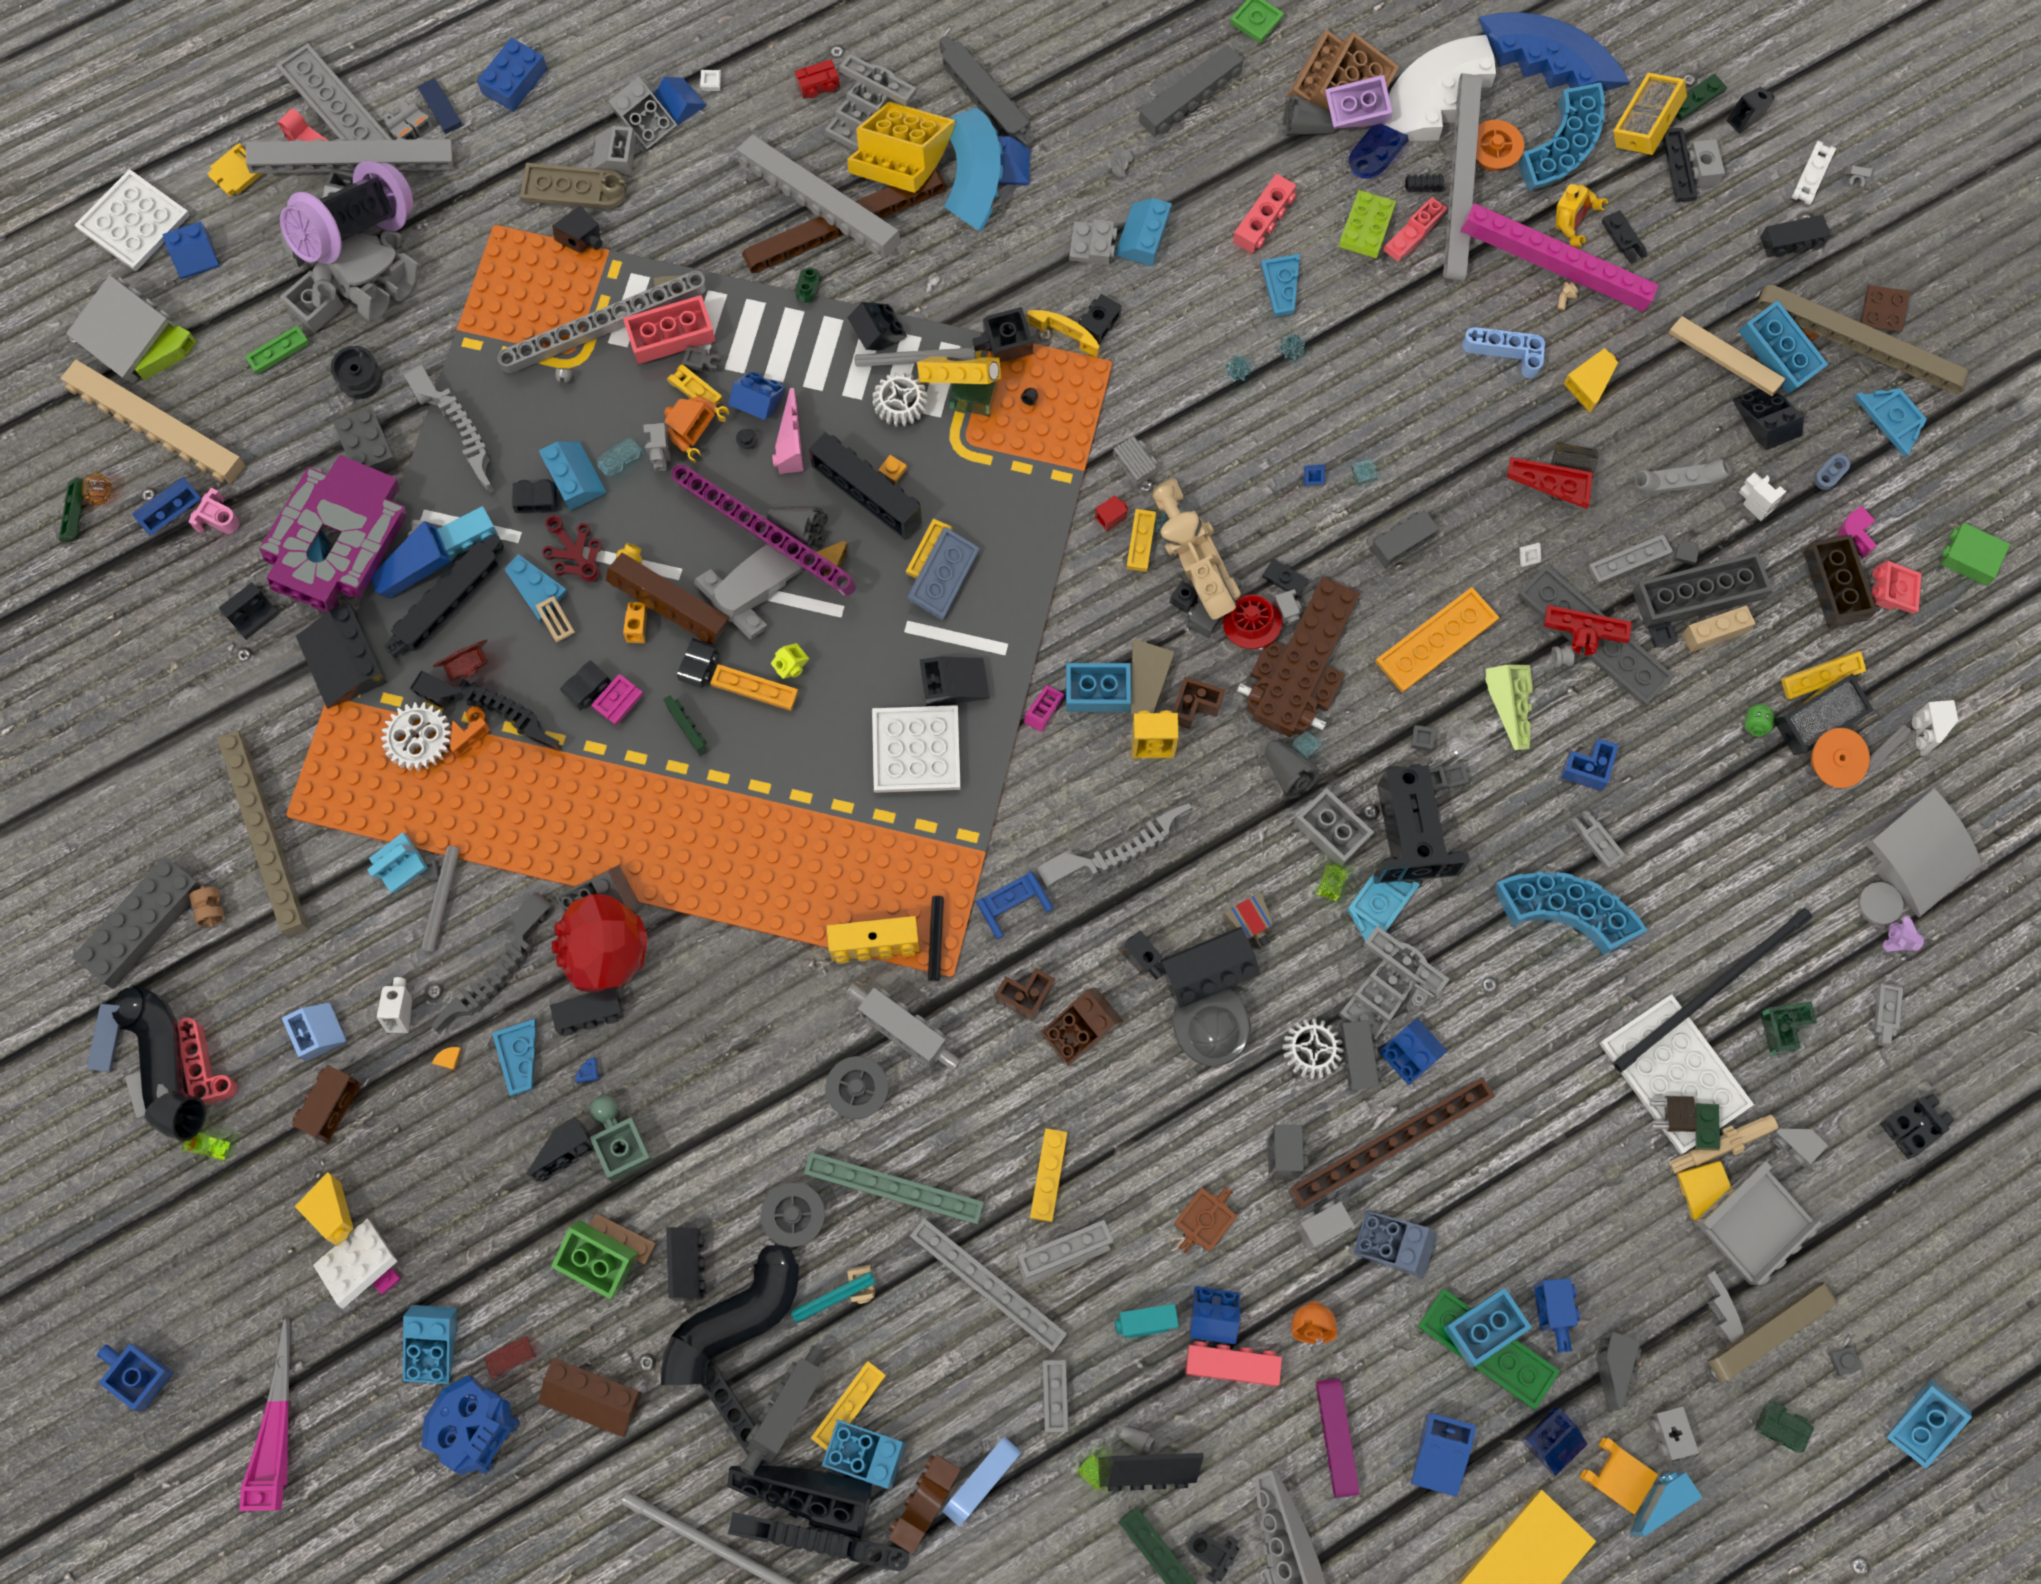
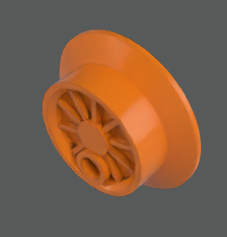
[1476,120,1524,171]

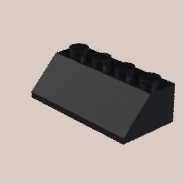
[1160,927,1261,1008]
[1098,1453,1204,1492]

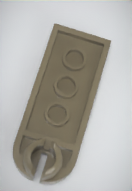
[520,163,627,209]

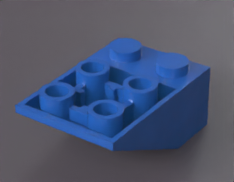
[1411,1413,1476,1497]

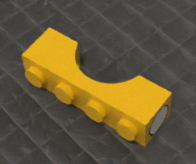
[917,356,1001,384]

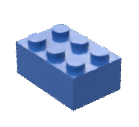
[477,37,547,112]

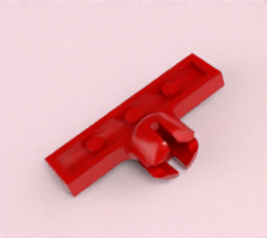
[1544,605,1632,656]

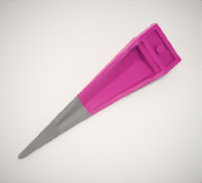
[239,1318,290,1511]

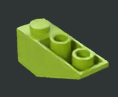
[135,324,197,380]

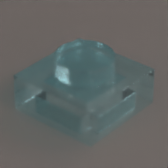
[1351,458,1378,485]
[1291,731,1322,759]

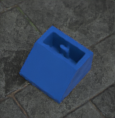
[728,372,786,420]
[1379,1018,1448,1085]
[1190,1286,1240,1344]

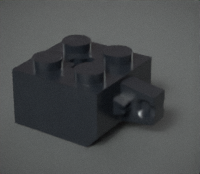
[972,307,1033,362]

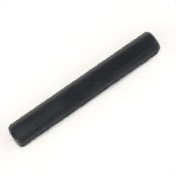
[928,896,944,982]

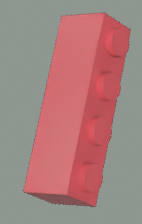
[1185,1341,1282,1387]

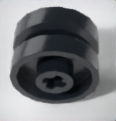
[331,346,383,399]

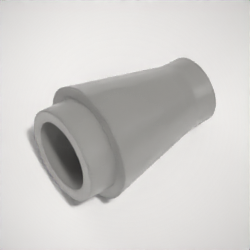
[1119,1426,1156,1455]

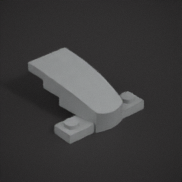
[825,54,917,151]
[694,541,802,640]
[1339,926,1450,1042]

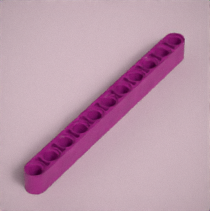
[671,464,856,596]

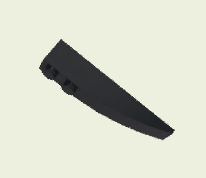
[727,1466,873,1538]

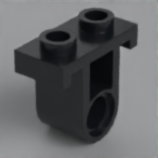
[1187,1533,1240,1584]

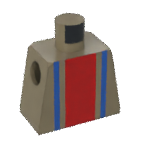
[1223,893,1273,949]

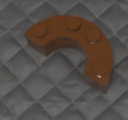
[889,1454,961,1554]

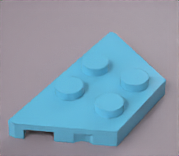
[1347,874,1420,941]

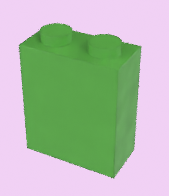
[1941,522,2010,586]

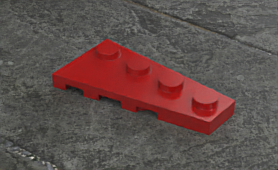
[1507,457,1593,509]

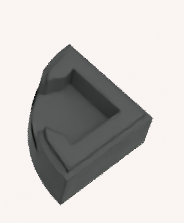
[420,859,440,882]

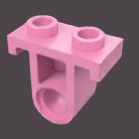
[188,488,240,534]

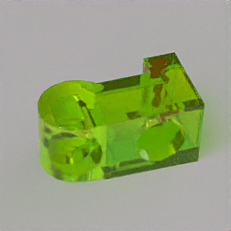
[181,1133,230,1161]

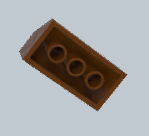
[539,1358,643,1437]

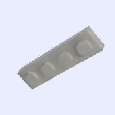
[1587,534,1673,585]

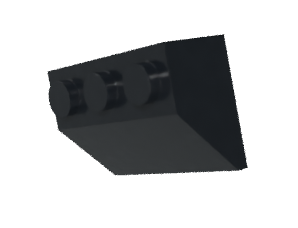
[666,1227,706,1302]

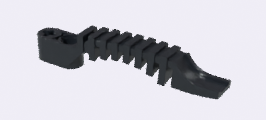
[409,671,562,751]
[728,1512,909,1571]

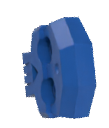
[421,1375,520,1475]

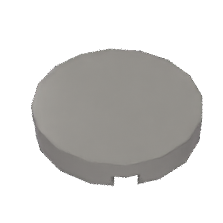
[1857,882,1904,926]

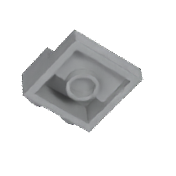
[1069,219,1117,265]

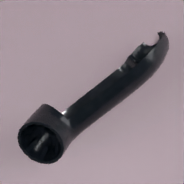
[112,985,206,1141]
[661,1245,799,1385]

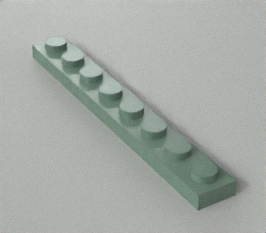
[804,1152,984,1225]

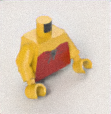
[1555,184,1608,248]

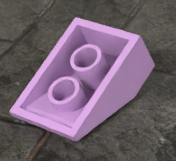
[1325,75,1393,128]

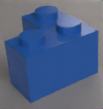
[1560,738,1619,791]

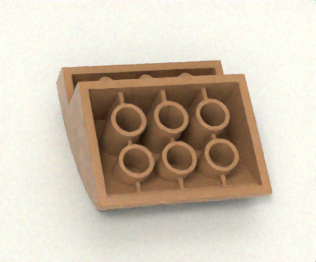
[1287,30,1399,128]

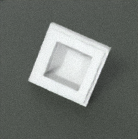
[1519,543,1541,567]

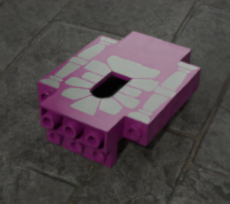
[259,455,407,612]

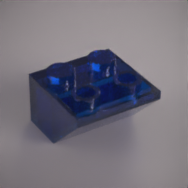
[1521,1407,1588,1477]

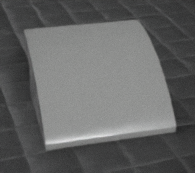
[1866,788,1981,918]

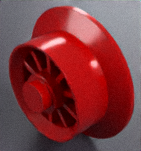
[1223,595,1282,649]

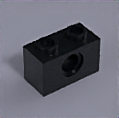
[1078,294,1122,345]

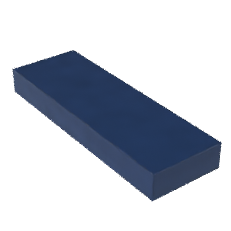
[417,78,463,134]

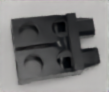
[1880,1094,1954,1160]

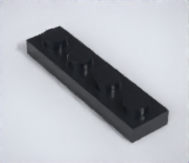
[1663,128,1697,202]

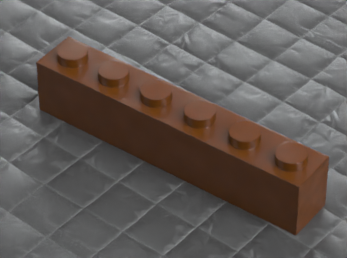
[605,552,729,645]

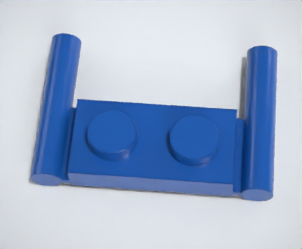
[976,871,1054,940]

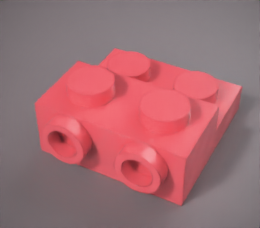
[1871,561,1922,614]

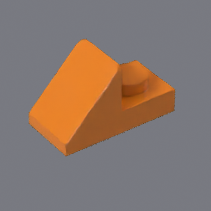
[450,717,490,758]

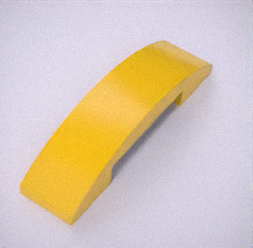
[1027,310,1100,358]

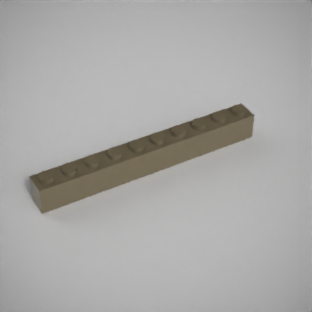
[217,730,309,938]

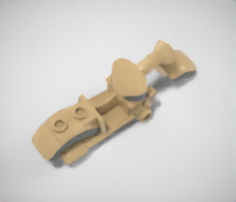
[1152,478,1241,620]

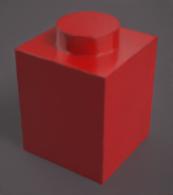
[1095,495,1128,532]

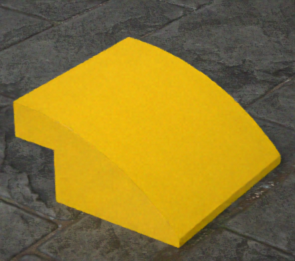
[847,101,956,193]

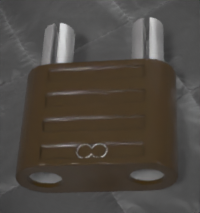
[1650,1096,1696,1132]

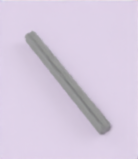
[854,348,976,367]

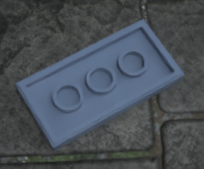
[906,527,980,620]

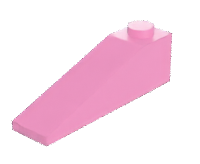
[772,388,804,474]

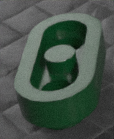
[796,268,820,303]

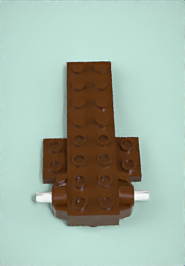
[1237,576,1360,738]

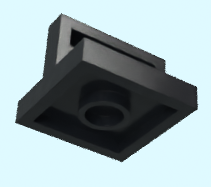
[219,582,280,640]

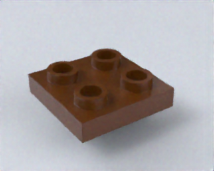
[1860,285,1910,332]

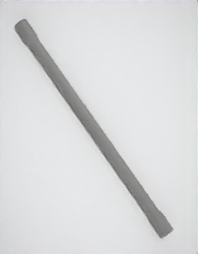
[621,1491,797,1584]

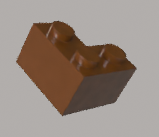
[1172,677,1225,729]
[994,968,1055,1022]

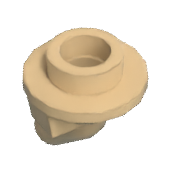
[1557,282,1579,311]

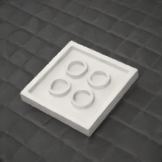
[313,1219,397,1309]

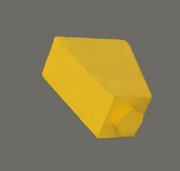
[1563,348,1618,413]
[295,1172,353,1246]

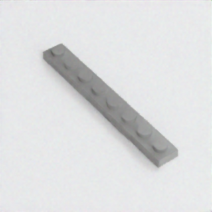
[910,1218,1067,1353]

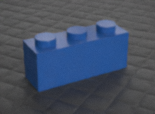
[132,477,202,536]

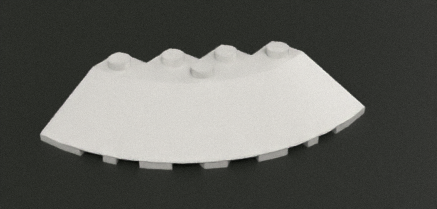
[1380,35,1496,142]

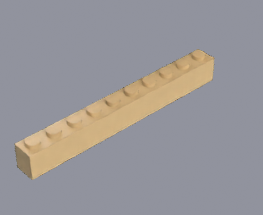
[61,359,246,485]

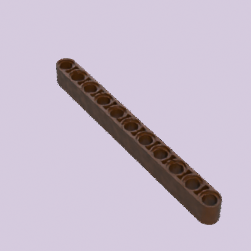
[742,168,947,273]

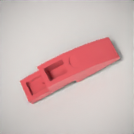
[1383,197,1448,262]

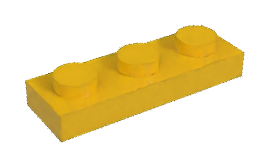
[1126,509,1156,572]
[906,519,952,578]

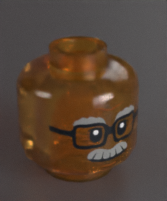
[82,473,111,505]

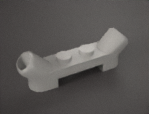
[1634,459,1730,497]

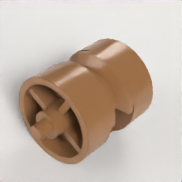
[189,886,225,928]

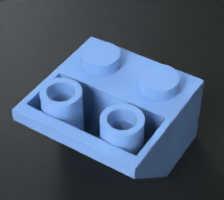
[282,1002,347,1062]

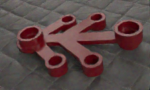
[542,515,602,582]

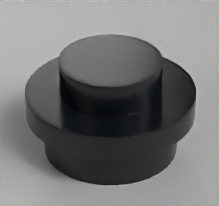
[736,429,757,449]

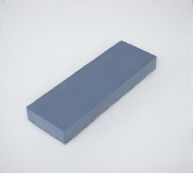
[87,1004,122,1073]

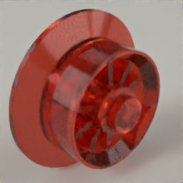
[433,639,489,681]

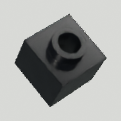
[1169,581,1198,613]

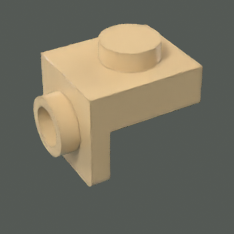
[847,1265,876,1304]

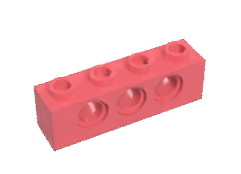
[1233,174,1297,254]

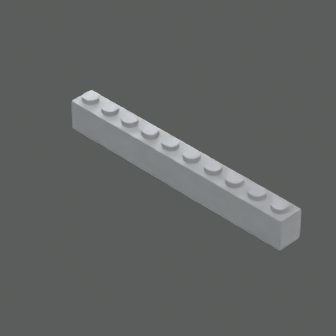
[736,134,901,259]
[246,138,454,173]

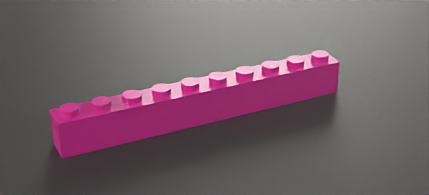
[1460,203,1658,312]

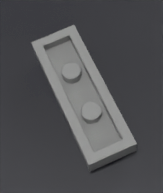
[1043,1360,1068,1433]

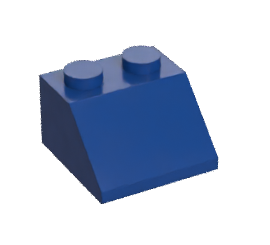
[162,221,220,279]

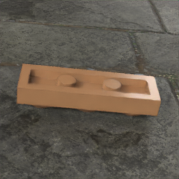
[589,1214,657,1265]

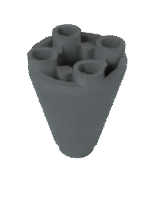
[767,507,828,548]

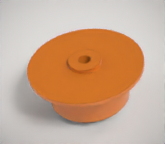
[1811,728,1870,788]

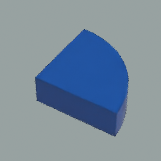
[576,1057,599,1084]

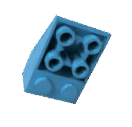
[403,1305,457,1384]
[822,1419,907,1490]

